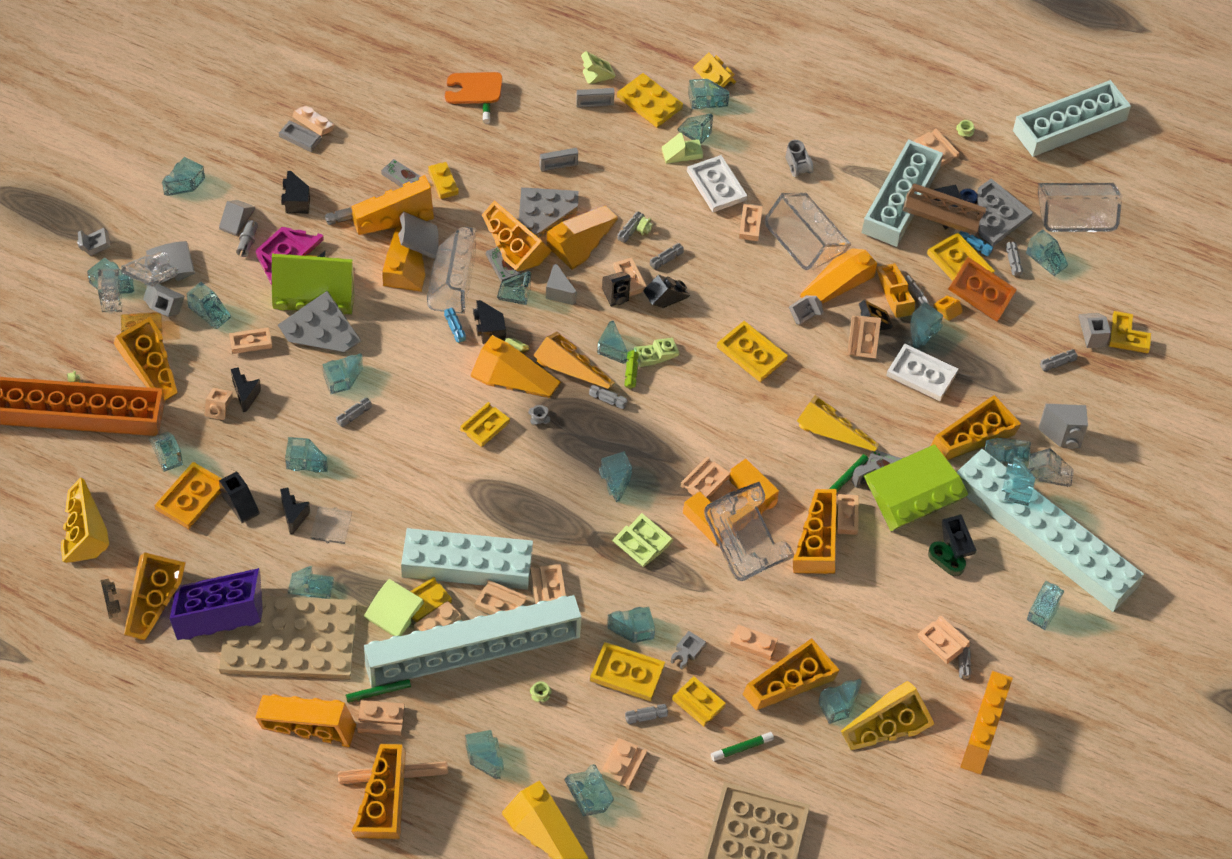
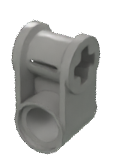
[785,140,813,177]

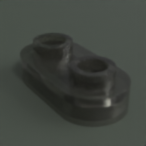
[100,578,121,619]

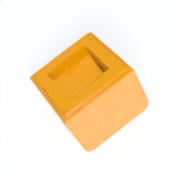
[933,296,963,321]

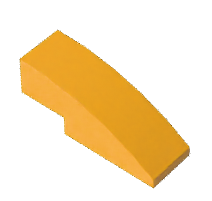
[877,263,915,318]

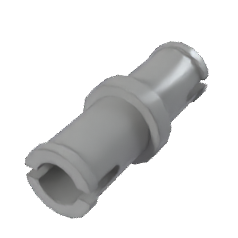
[236,220,258,257]

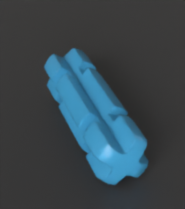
[959,231,993,256]
[444,308,466,343]

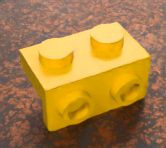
[693,53,736,94]

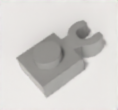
[671,631,706,669]

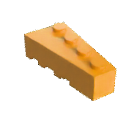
[351,175,434,235]
[931,395,1021,460]
[793,489,837,574]
[742,638,840,711]
[255,694,356,748]
[351,744,406,839]

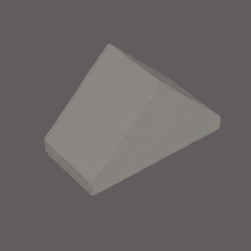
[219,200,255,236]
[546,264,577,305]

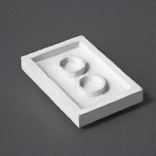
[687,155,747,212]
[886,344,958,401]

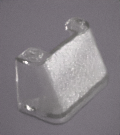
[704,482,794,581]

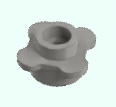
[528,405,550,425]

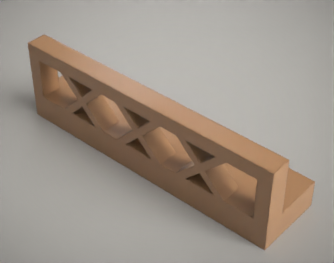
[903,183,986,235]

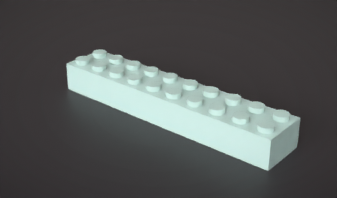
[957,449,1144,612]
[364,595,581,688]

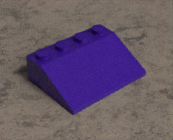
[169,568,263,640]

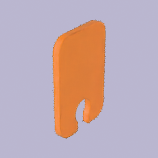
[445,72,503,104]

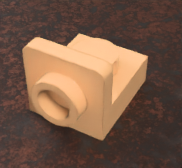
[205,388,233,420]

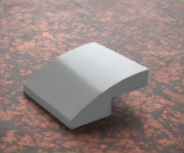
[398,212,438,259]
[146,241,195,284]

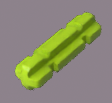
[624,350,639,389]

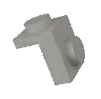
[77,228,110,256]
[789,295,824,324]
[851,461,882,487]

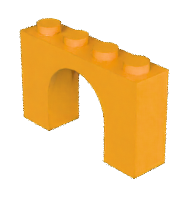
[683,458,779,546]
[960,671,1013,775]

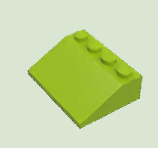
[272,254,355,314]
[864,444,969,531]

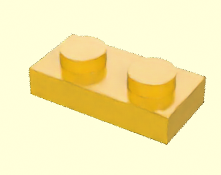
[428,162,459,199]

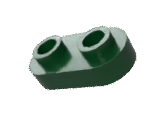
[928,541,966,576]

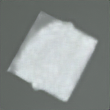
[311,506,352,544]

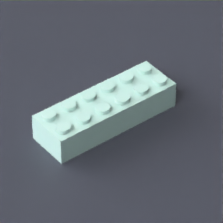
[1013,80,1131,157]
[862,139,943,247]
[401,528,533,590]

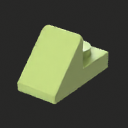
[581,51,616,84]
[662,133,703,164]

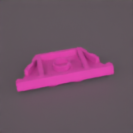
[256,227,324,285]

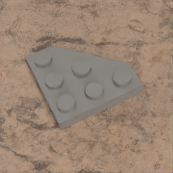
[977,179,1033,246]
[519,187,579,238]
[278,291,361,352]

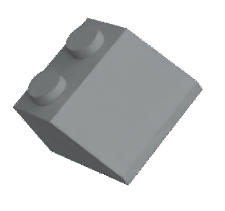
[1039,404,1088,449]

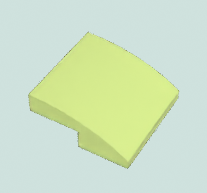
[612,513,673,567]
[364,579,424,636]

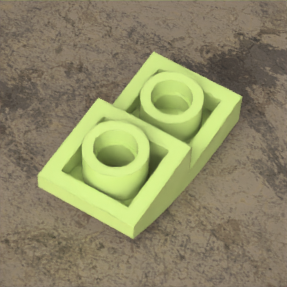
[634,338,679,367]

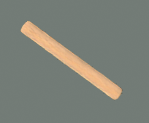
[338,761,448,784]

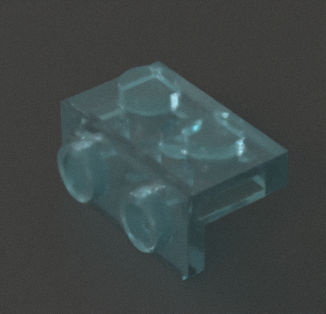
[564,764,614,816]

